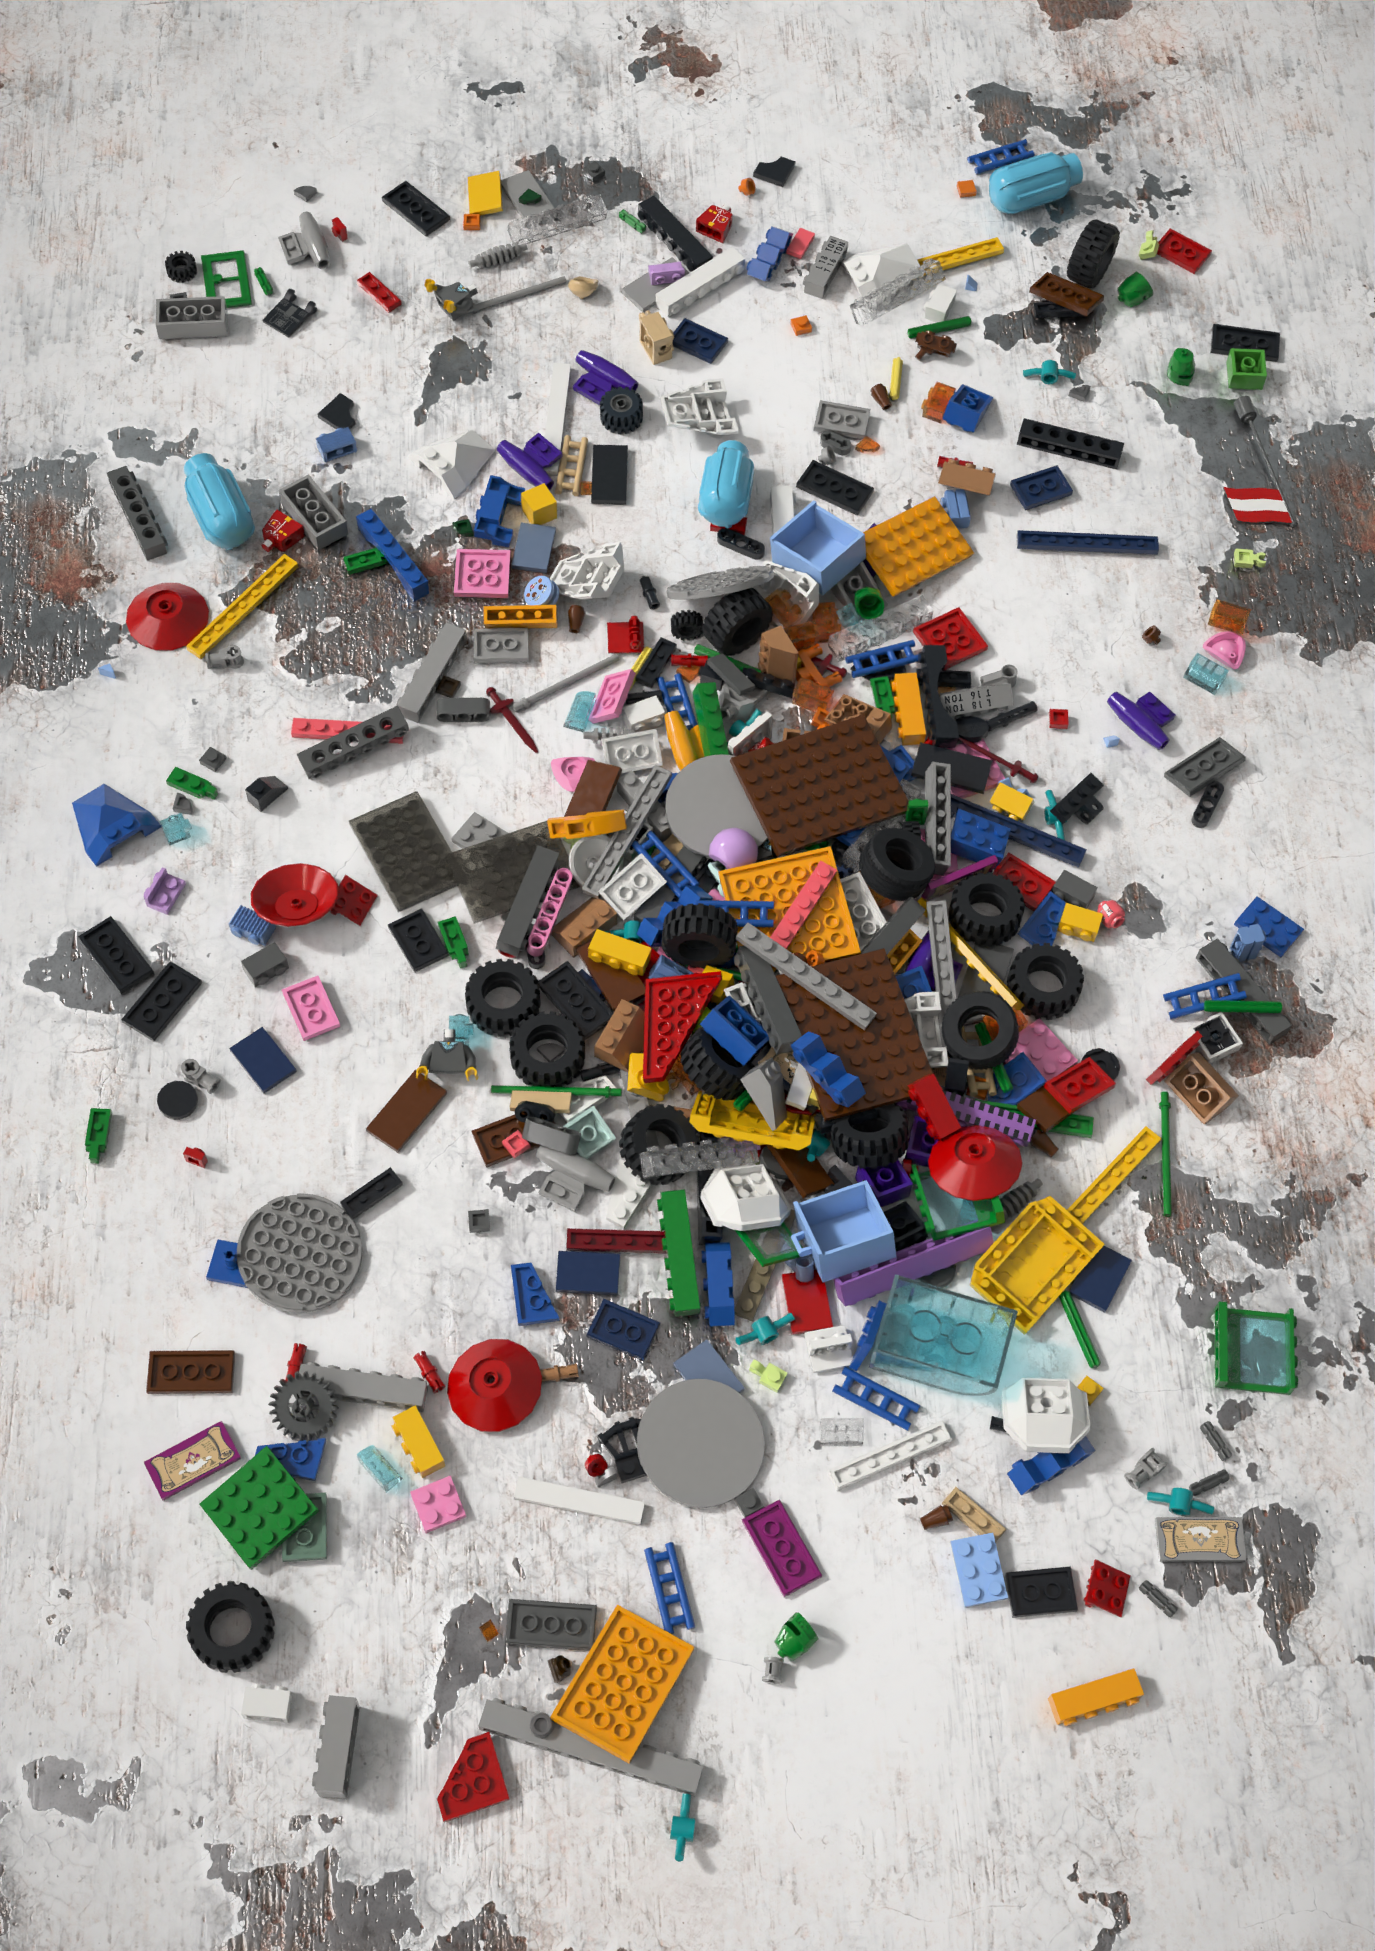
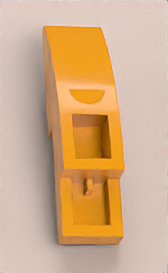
[547,810,627,839]

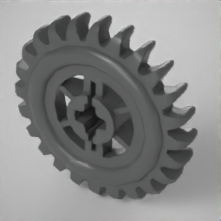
[268,1371,339,1441]

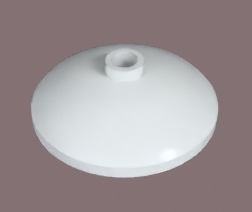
[569,835,624,887]

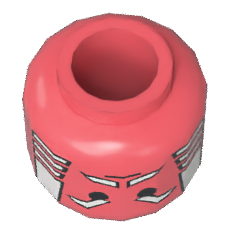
[1097,900,1125,928]

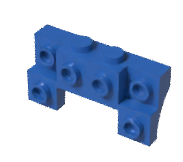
[474,475,525,547]

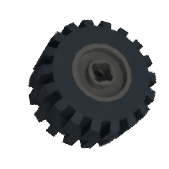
[600,387,643,435]

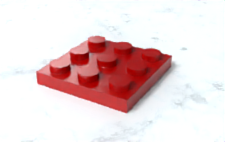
[913,607,988,670]

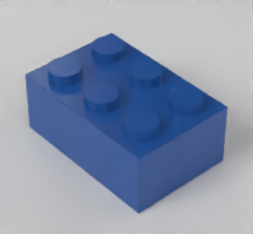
[951,808,1011,870]
[700,995,769,1066]

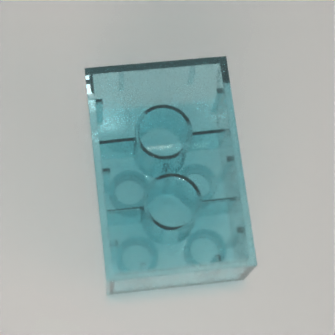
[868,1274,1018,1396]

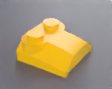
[627,1053,669,1102]

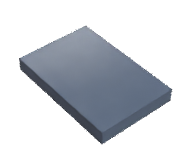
[512,522,556,573]
[673,1339,745,1393]

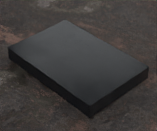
[388,908,449,973]
[1005,1566,1078,1618]

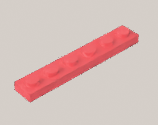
[291,718,404,744]
[770,861,837,949]

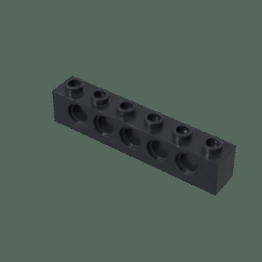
[1017,418,1124,470]

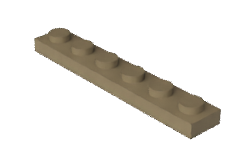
[734,1209,796,1322]

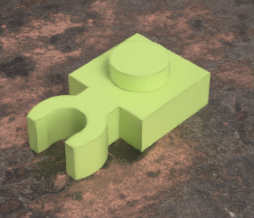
[1234,549,1266,568]

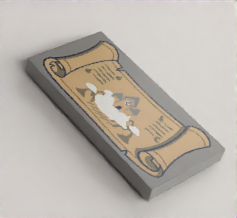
[1155,1517,1247,1562]

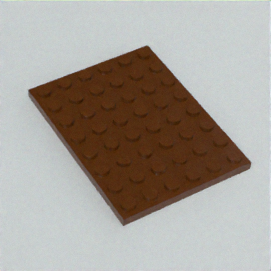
[730,714,909,858]
[776,948,933,1121]

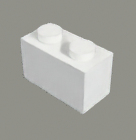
[924,284,957,322]
[622,696,665,732]
[241,1684,293,1723]

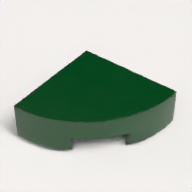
[519,188,542,204]
[452,519,474,537]

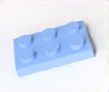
[950,1533,1008,1607]

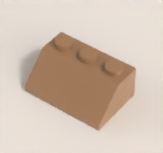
[938,459,996,495]
[758,625,798,683]
[551,897,617,958]
[594,999,645,1072]
[1164,1052,1239,1124]

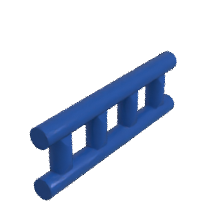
[967,139,1035,174]
[845,640,918,678]
[657,673,698,730]
[631,831,700,899]
[696,900,774,928]
[1163,973,1247,1020]
[832,1366,921,1431]
[644,1542,696,1634]

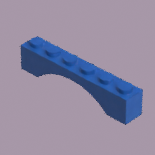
[356,509,429,601]

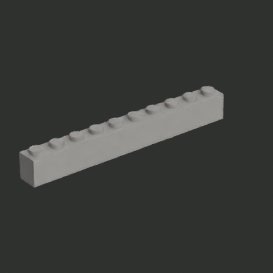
[478,1698,703,1797]

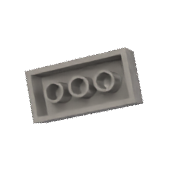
[156,296,228,339]
[278,474,348,550]
[312,1695,360,1800]

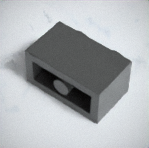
[1052,869,1098,909]
[241,942,289,987]

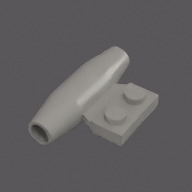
[278,211,330,269]
[536,1145,615,1212]

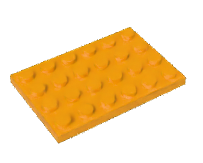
[863,496,974,597]
[550,1605,695,1764]

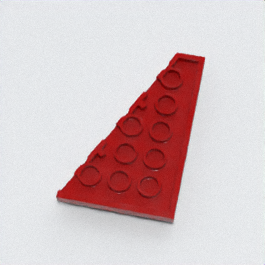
[643,971,722,1083]

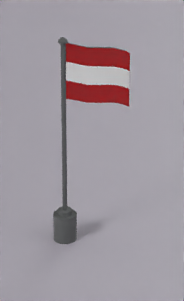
[1223,396,1297,527]

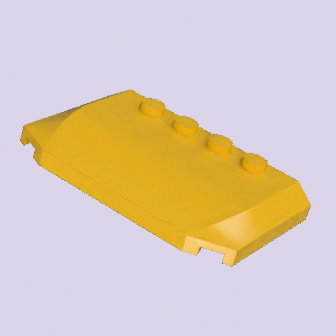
[689,1091,816,1150]
[970,1196,1105,1335]

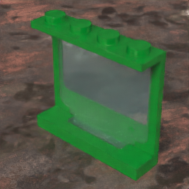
[909,1153,1005,1241]
[1214,1301,1298,1395]

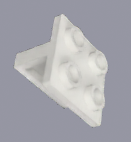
[804,1325,853,1373]

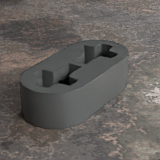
[820,431,851,456]

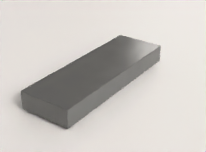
[707,653,755,696]

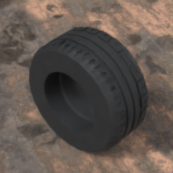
[859,828,935,901]
[941,991,1019,1070]

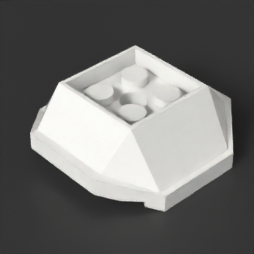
[700,1164,791,1231]
[1001,1378,1091,1453]

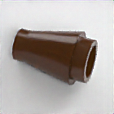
[870,383,892,410]
[568,605,586,634]
[1030,1129,1059,1157]
[920,1504,953,1530]

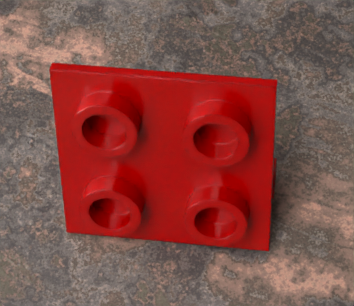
[607,616,644,653]
[330,874,378,926]
[1083,1559,1131,1617]

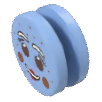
[524,576,559,605]

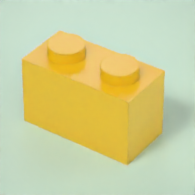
[989,782,1034,821]
[1057,903,1103,942]

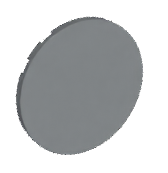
[666,566,774,600]
[666,754,768,859]
[237,1193,362,1313]
[637,1379,765,1508]

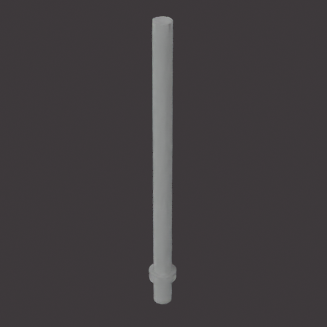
[465,276,566,315]
[512,654,619,712]

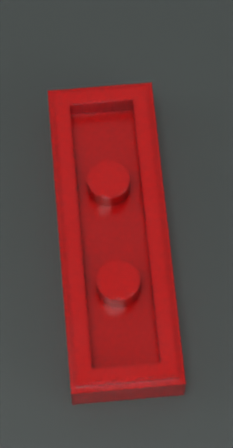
[357,272,402,313]

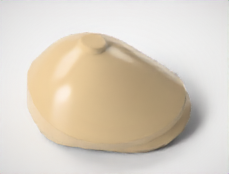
[568,276,599,299]

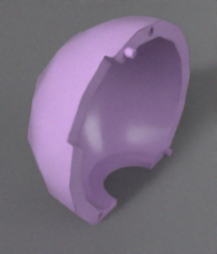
[709,828,758,869]

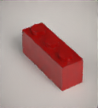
[907,1073,961,1139]

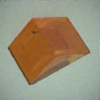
[581,481,592,495]
[479,1619,499,1642]

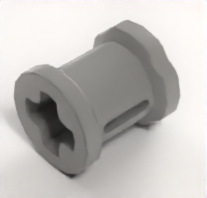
[762,1657,784,1684]

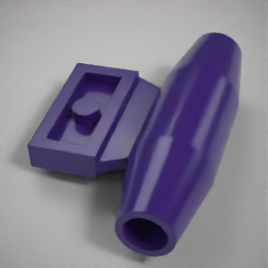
[573,350,639,405]
[497,432,563,490]
[1107,692,1176,750]
[905,930,964,992]

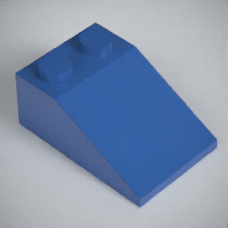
[942,384,993,432]

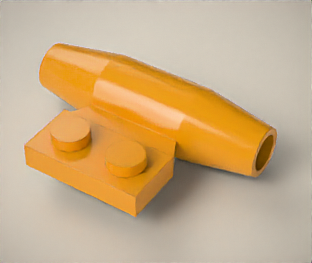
[664,711,704,771]

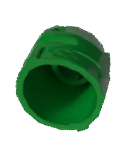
[1117,271,1153,307]
[1167,348,1195,386]
[854,587,884,620]
[774,1612,819,1661]

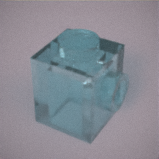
[836,603,865,632]
[160,813,192,846]
[449,1014,474,1046]

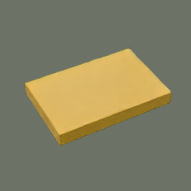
[468,171,503,216]

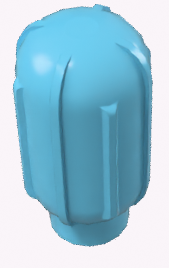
[989,152,1083,214]
[698,440,754,528]
[184,453,255,550]

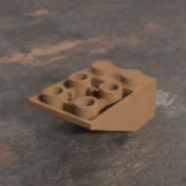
[824,694,892,744]

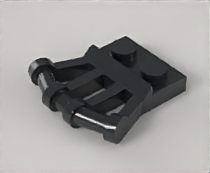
[597,1417,647,1483]

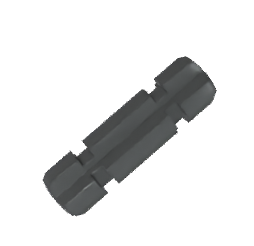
[1200,1421,1232,1461]
[1189,1469,1230,1496]
[1139,1580,1178,1618]

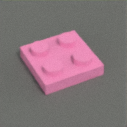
[410,1475,466,1533]

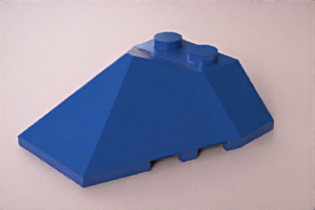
[72,784,161,867]

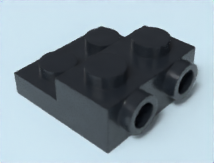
[883,1201,928,1252]

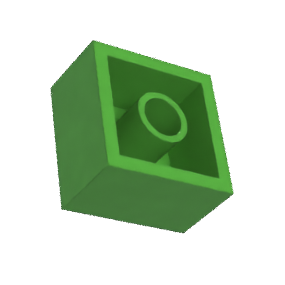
[1226,348,1267,390]

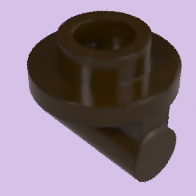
[547,1655,571,1683]

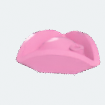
[1203,631,1246,669]
[551,757,595,792]

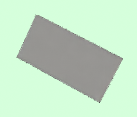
[501,170,558,228]
[621,257,689,312]

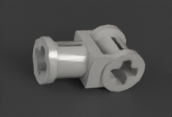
[205,645,244,669]
[181,1059,221,1094]
[1124,1448,1168,1490]

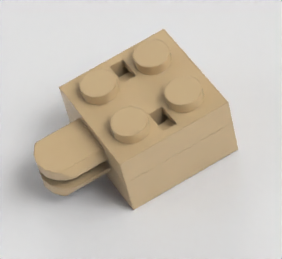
[639,310,674,365]

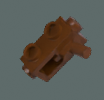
[915,331,957,361]

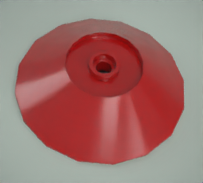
[126,583,209,651]
[250,863,339,927]
[928,1125,1023,1201]
[447,1339,542,1432]

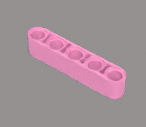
[527,868,572,957]

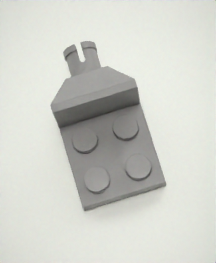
[719,683,770,723]

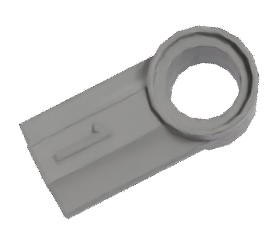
[980,664,1017,688]

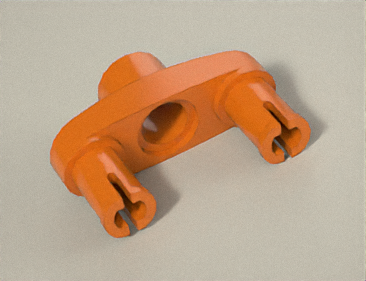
[796,643,842,693]

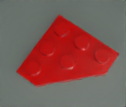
[437,1732,510,1823]

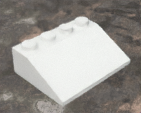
[839,872,886,960]

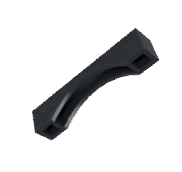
[918,645,959,748]
[696,1131,723,1245]

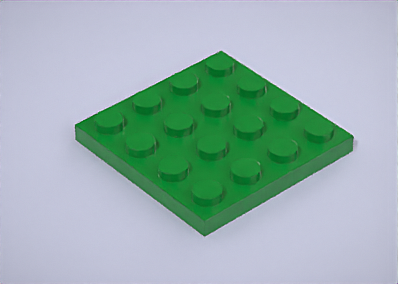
[199,1446,319,1570]

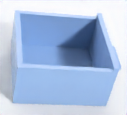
[770,501,866,595]
[791,1180,896,1282]

